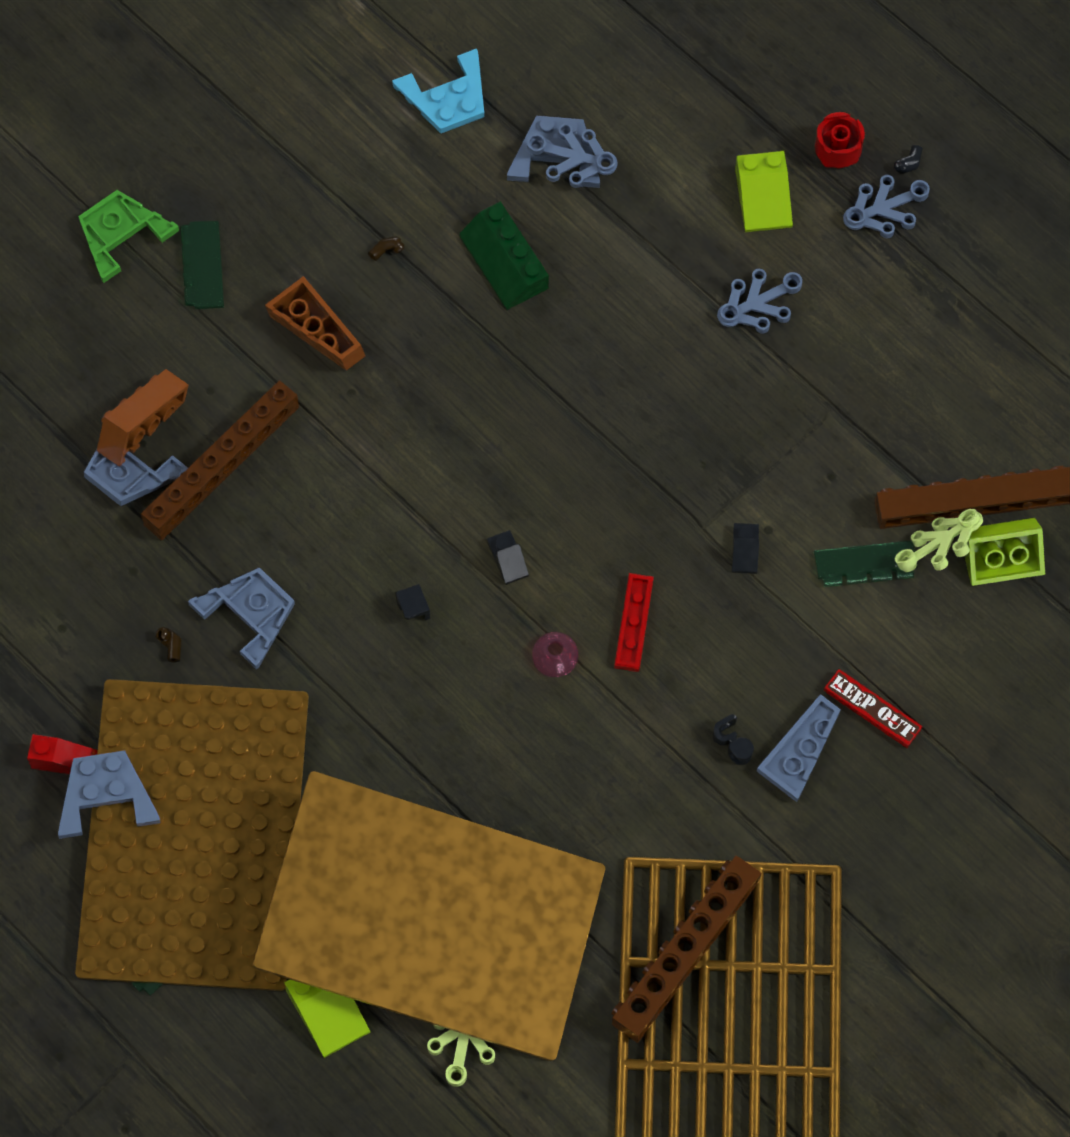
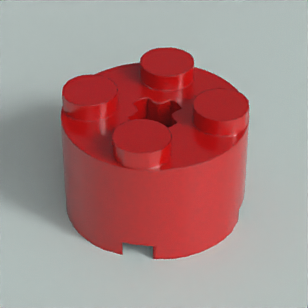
[815,112,865,168]

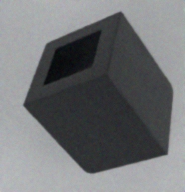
[396,584,430,620]

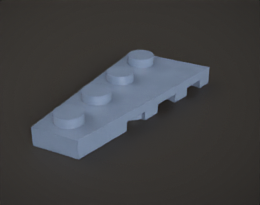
[757,694,841,802]

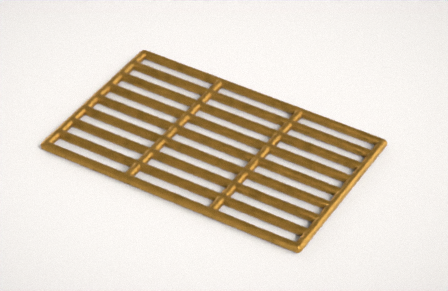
[615,857,842,1137]

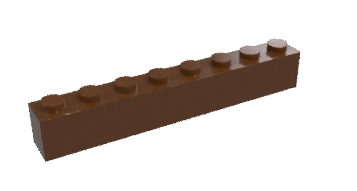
[874,466,1070,529]

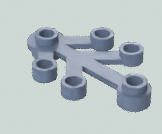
[527,123,618,188]
[843,175,930,238]
[717,269,802,334]

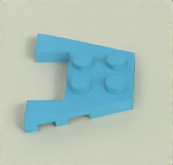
[392,49,484,133]

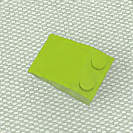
[735,151,793,232]
[284,980,370,1058]

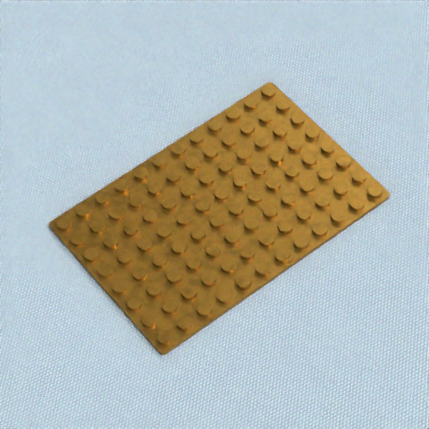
[75,679,309,991]
[253,771,605,1061]

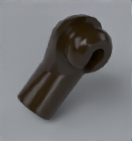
[368,236,405,261]
[156,627,181,663]

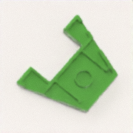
[78,190,179,283]

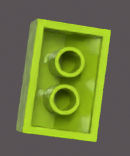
[964,518,1045,586]

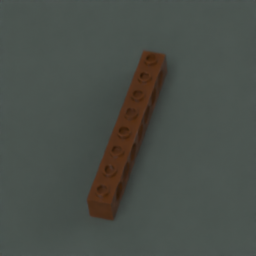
[141,380,299,541]
[611,855,762,1043]

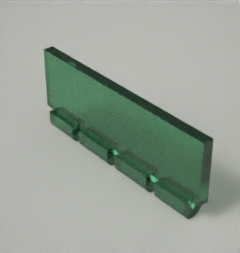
[180,221,224,309]
[814,541,918,587]

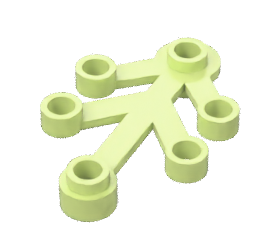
[895,509,983,572]
[427,1025,495,1087]

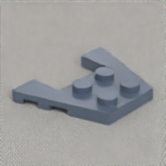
[507,116,600,188]
[84,449,188,506]
[188,568,295,669]
[58,751,160,839]

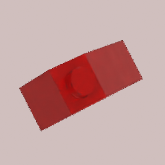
[27,734,98,774]

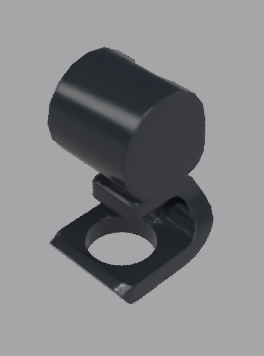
[713,714,754,765]

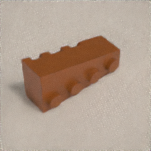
[265,276,365,371]
[97,369,189,467]

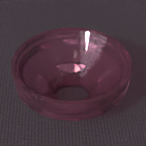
[532,632,578,677]

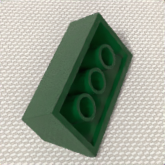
[459,201,549,310]

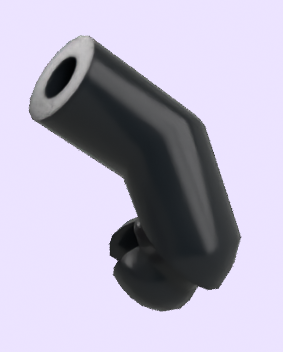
[894,145,923,173]

